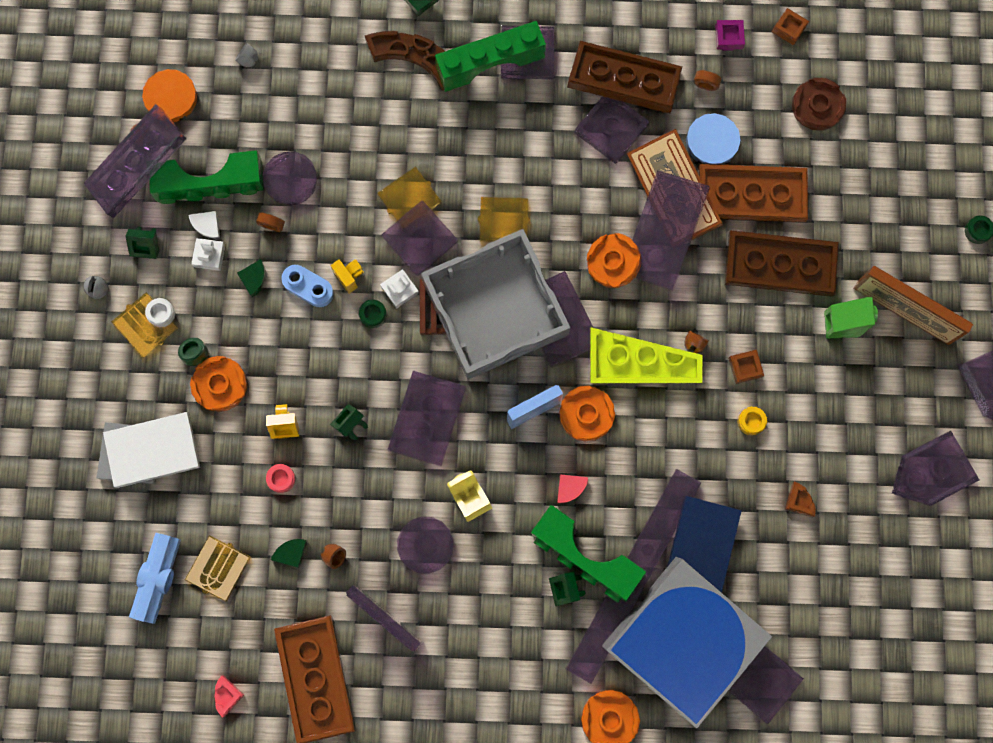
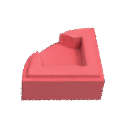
[557,474,588,504]
[214,675,244,718]

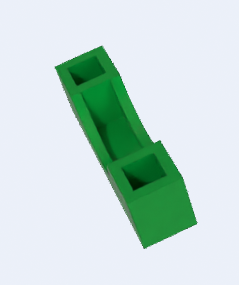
[435,21,546,92]
[148,150,264,204]
[531,505,646,603]

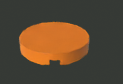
[142,69,198,123]
[587,233,642,288]
[190,356,247,412]
[559,386,615,442]
[581,690,640,743]

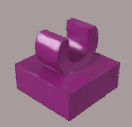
[715,20,745,51]

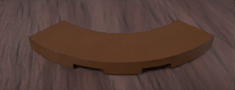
[365,31,445,91]

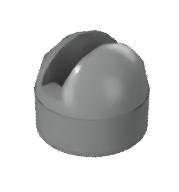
[235,43,258,67]
[84,276,108,299]

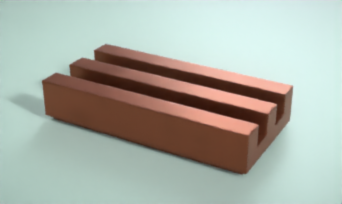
[420,279,447,335]

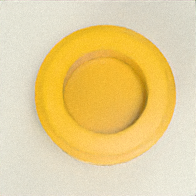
[737,407,767,436]

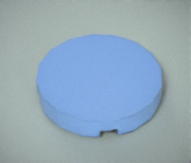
[686,113,741,165]

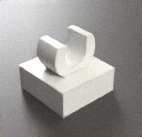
[192,238,225,271]
[380,269,419,309]

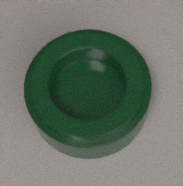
[964,215,993,244]
[359,299,387,328]
[178,338,208,366]

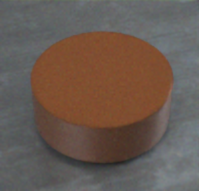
[693,70,722,91]
[256,213,285,232]

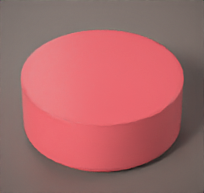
[266,464,296,493]

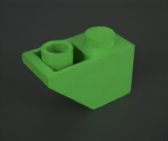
[824,297,878,338]

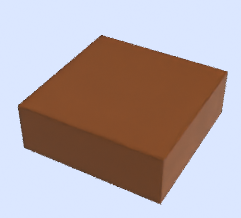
[772,8,809,45]
[728,350,764,384]

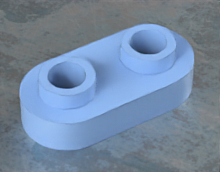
[282,265,334,307]

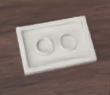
[103,412,200,488]

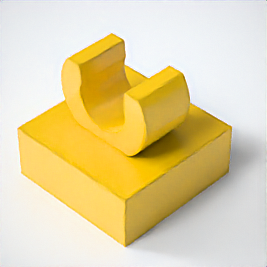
[330,259,364,294]
[266,404,299,439]

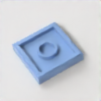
[507,385,563,429]

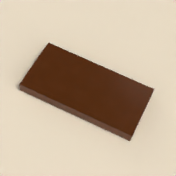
[567,41,683,114]
[724,230,839,297]

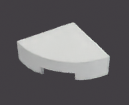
[189,211,220,240]

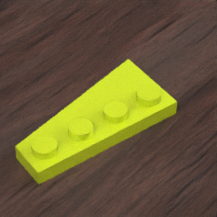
[590,327,703,383]

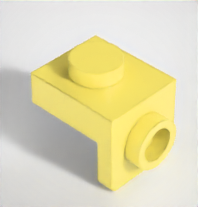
[447,470,493,522]

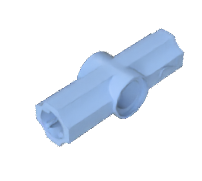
[129,533,181,624]

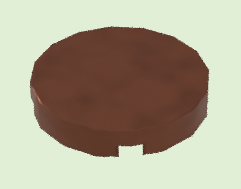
[792,78,846,131]

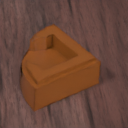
[785,482,816,518]

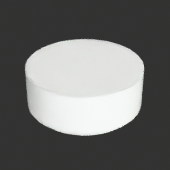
[145,298,175,327]

